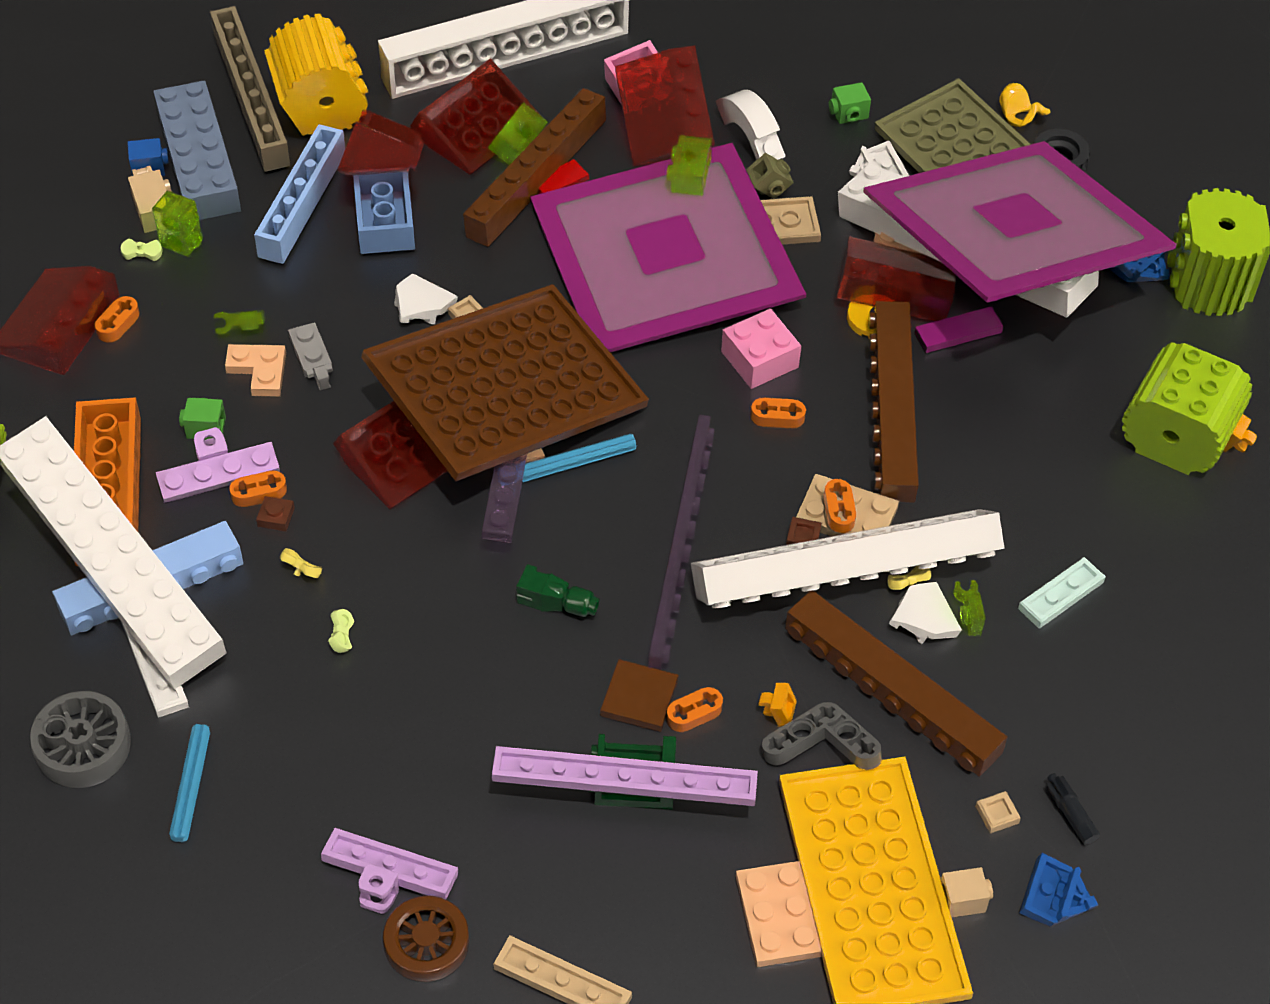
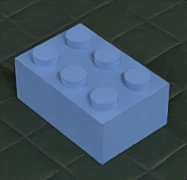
[353,168,415,254]

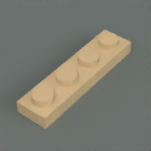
[494,935,632,1004]

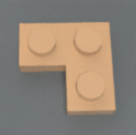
[225,344,286,397]

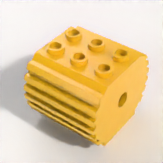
[264,14,368,136]

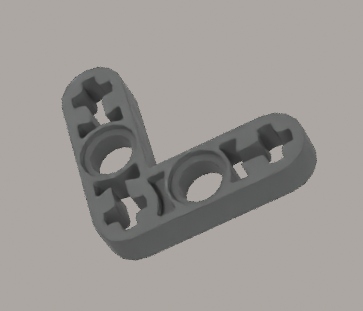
[762,702,882,770]

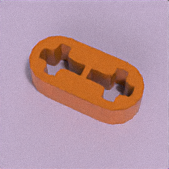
[95,296,140,343]
[751,398,806,428]
[229,471,287,507]
[824,479,856,533]
[667,687,723,732]

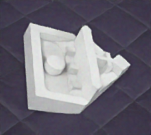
[849,141,909,177]
[394,274,458,324]
[889,582,962,644]

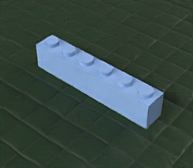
[254,124,346,264]
[52,521,243,636]

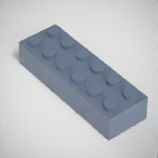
[153,80,241,222]

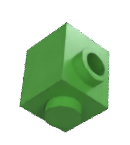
[829,82,871,124]
[179,398,226,440]

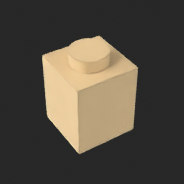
[941,867,993,918]

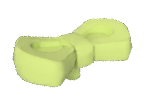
[121,239,163,261]
[328,609,354,653]

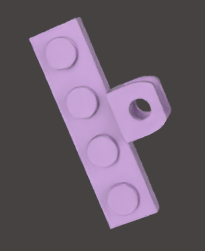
[156,428,280,503]
[321,828,458,914]

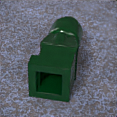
[516,564,600,617]

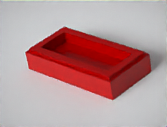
[538,159,589,194]

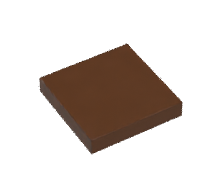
[600,659,679,732]

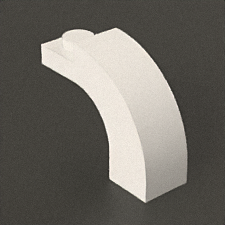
[715,90,786,160]

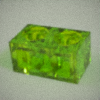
[152,190,203,257]

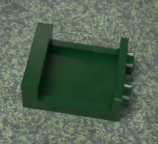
[589,734,676,809]

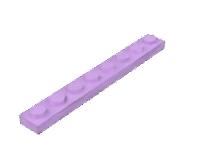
[492,746,758,806]

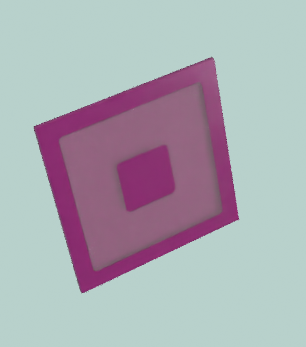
[863,141,1176,302]
[530,143,806,352]

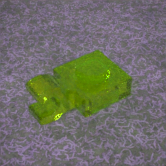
[214,310,265,334]
[953,580,986,636]

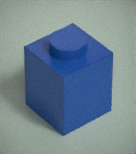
[128,138,169,176]

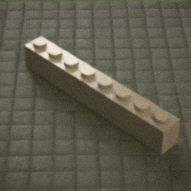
[210,6,290,172]

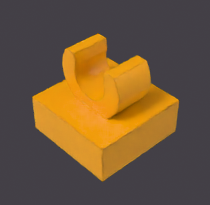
[1223,414,1257,452]
[759,683,797,727]

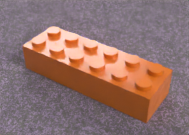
[74,397,141,566]

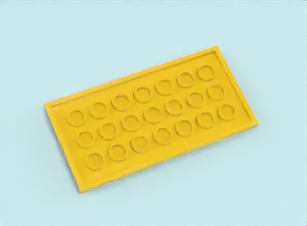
[779,757,973,1004]

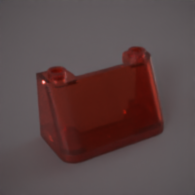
[337,108,425,176]

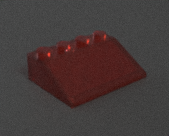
[615,46,715,166]
[410,58,542,175]
[837,237,956,321]
[0,266,120,375]
[333,401,447,509]

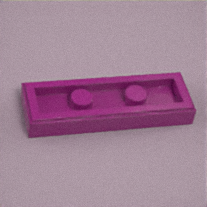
[914,307,1003,353]

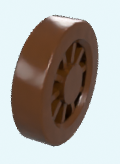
[383,896,469,982]

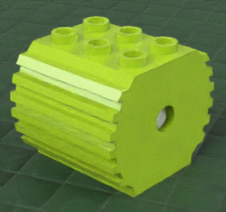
[1167,188,1270,316]
[1122,342,1252,475]

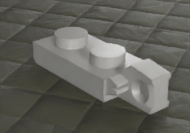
[288,322,333,390]

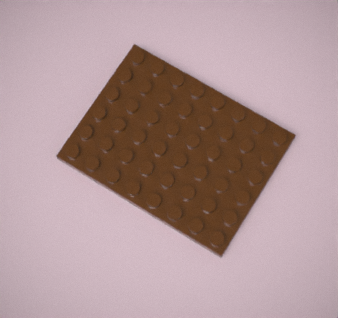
[361,284,649,481]

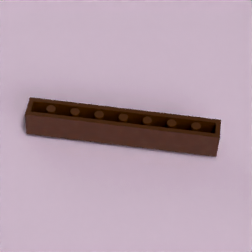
[463,88,606,247]
[868,301,919,503]
[785,590,1007,777]

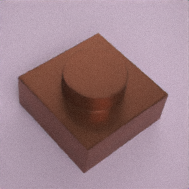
[256,496,295,531]
[786,517,822,545]

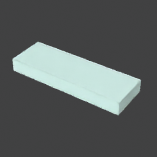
[1018,557,1106,629]

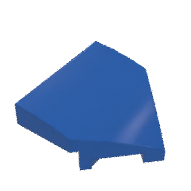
[1108,251,1170,282]
[1019,853,1098,926]

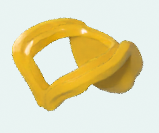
[999,83,1050,127]

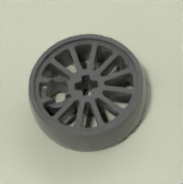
[30,691,131,788]

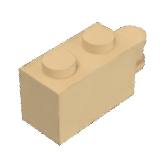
[128,166,179,233]

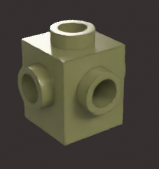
[746,152,794,199]

